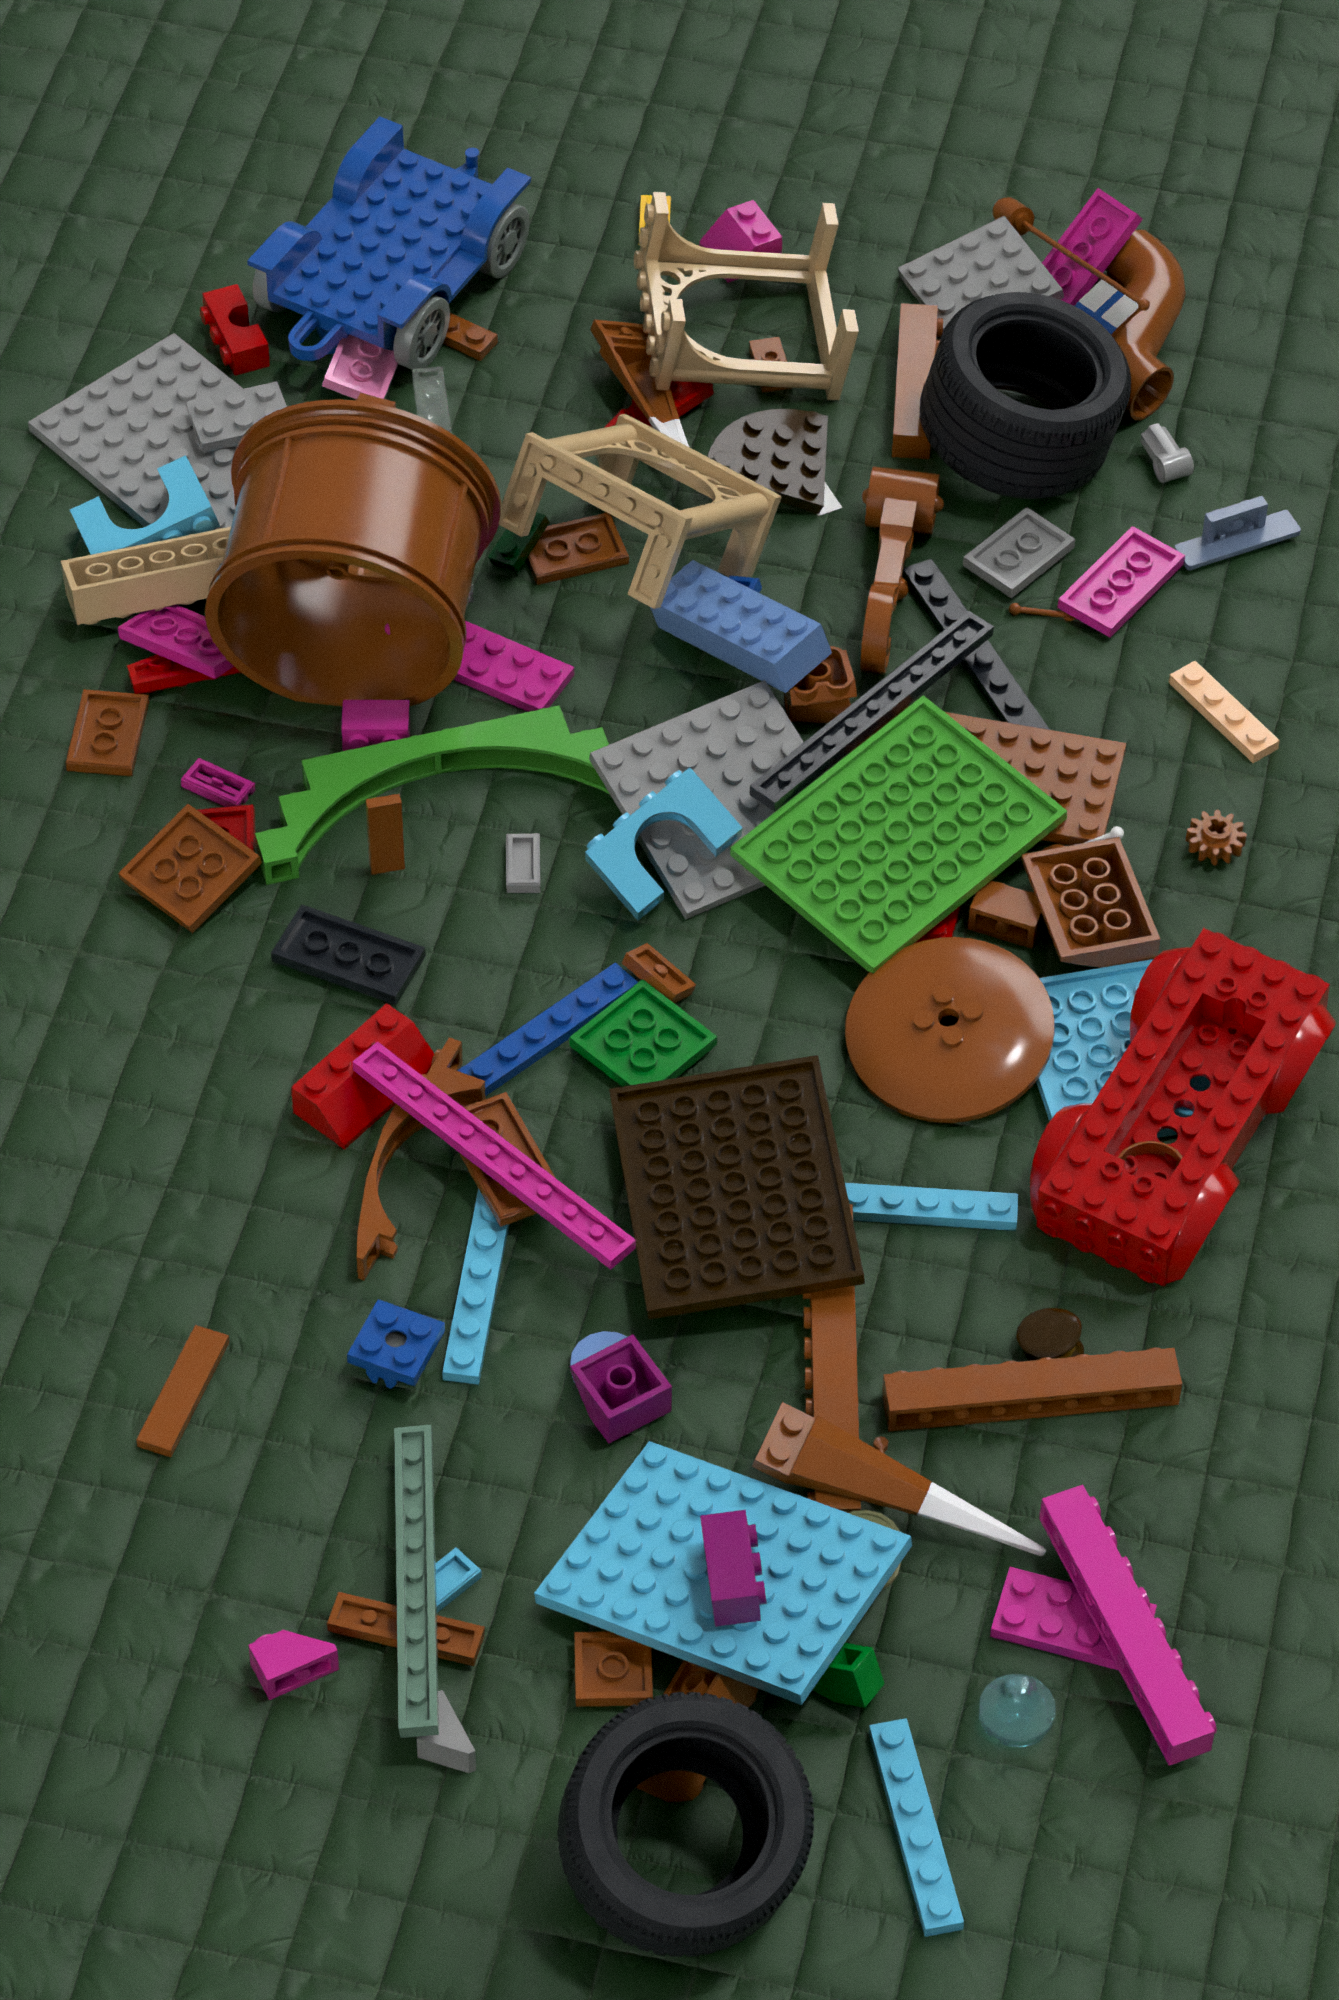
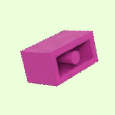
[341,700,410,751]

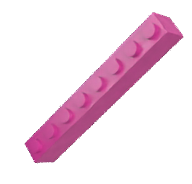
[1039,1484,1217,1766]

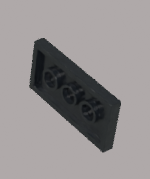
[271,904,426,1005]

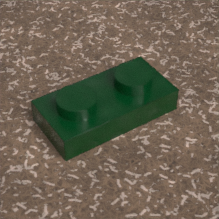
[488,512,550,573]

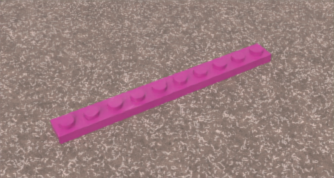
[353,1041,636,1270]

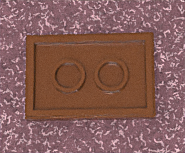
[526,513,629,585]
[66,689,149,776]

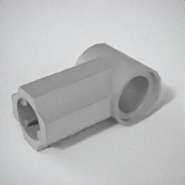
[1140,423,1194,483]

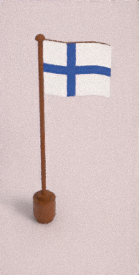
[993,197,1150,338]

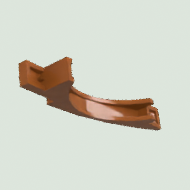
[357,1037,485,1281]

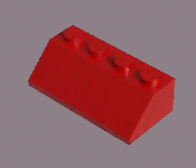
[291,1003,435,1149]

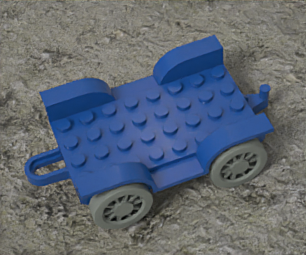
[247,116,531,371]

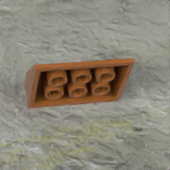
[1021,837,1160,968]

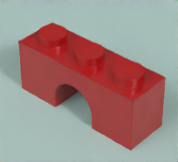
[199,284,270,376]

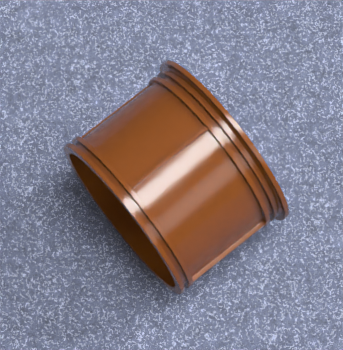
[205,399,501,706]

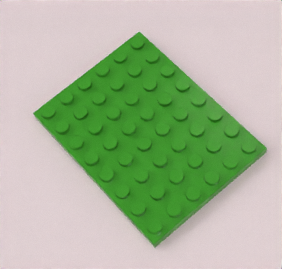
[730,695,1067,974]

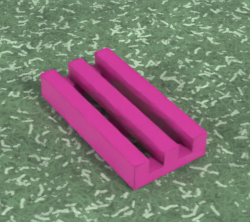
[181,758,256,807]

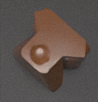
[783,646,857,724]

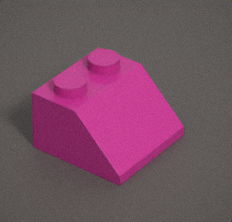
[699,200,782,283]

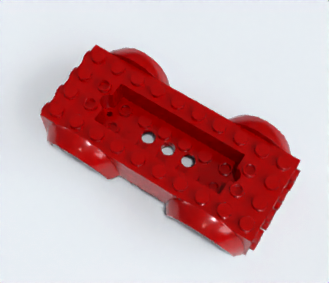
[1030,928,1336,1287]

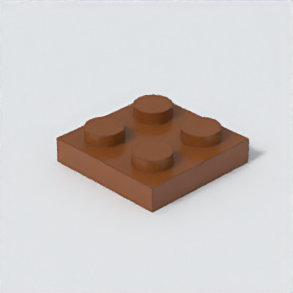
[574,1632,653,1707]

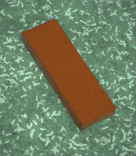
[366,794,405,875]

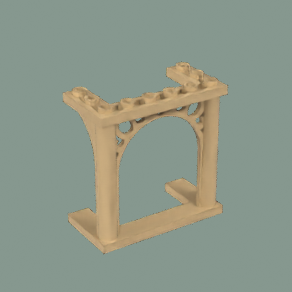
[634,192,859,400]
[499,414,782,609]

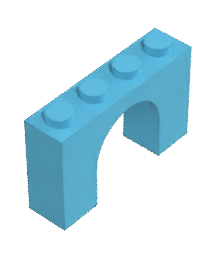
[70,455,220,555]
[585,767,743,921]

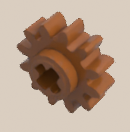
[1185,810,1247,865]

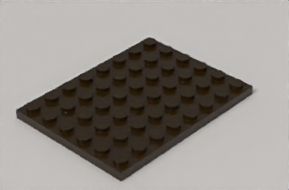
[609,1055,865,1319]

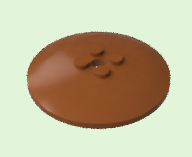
[845,937,1055,1123]

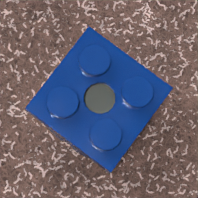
[347,1299,445,1389]

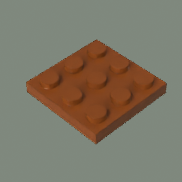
[118,804,262,934]

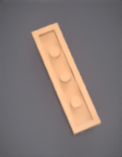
[1169,661,1280,763]

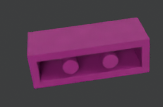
[700,1510,767,1627]

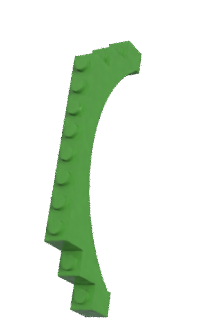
[255,705,610,885]

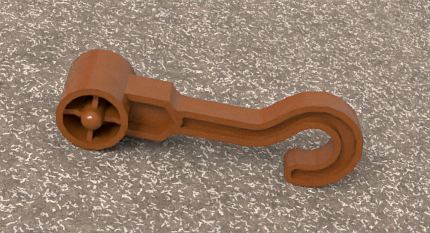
[860,466,944,675]

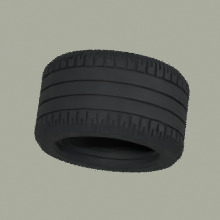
[920,292,1131,499]
[557,1692,814,1957]

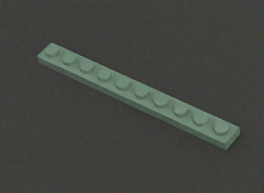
[394,1425,439,1738]

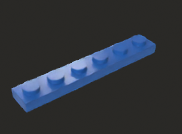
[458,962,638,1097]

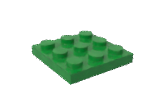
[569,979,717,1087]

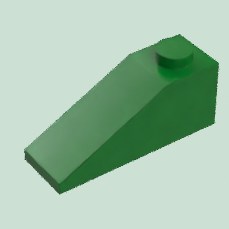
[812,1643,885,1708]

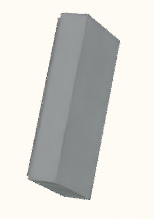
[506,833,541,893]

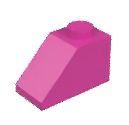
[248,1630,339,1700]

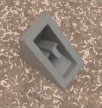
[416,1690,476,1773]

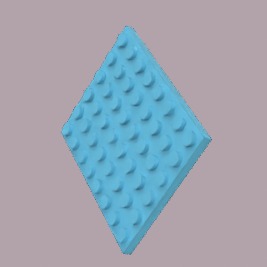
[534,1441,912,1705]

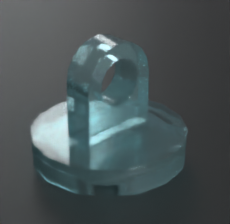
[979,1674,1055,1747]

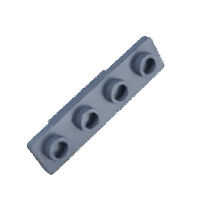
[1174,496,1301,570]

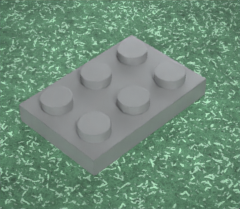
[186,381,287,453]
[963,507,1075,598]

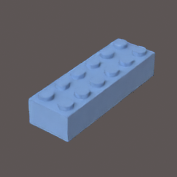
[650,560,832,693]

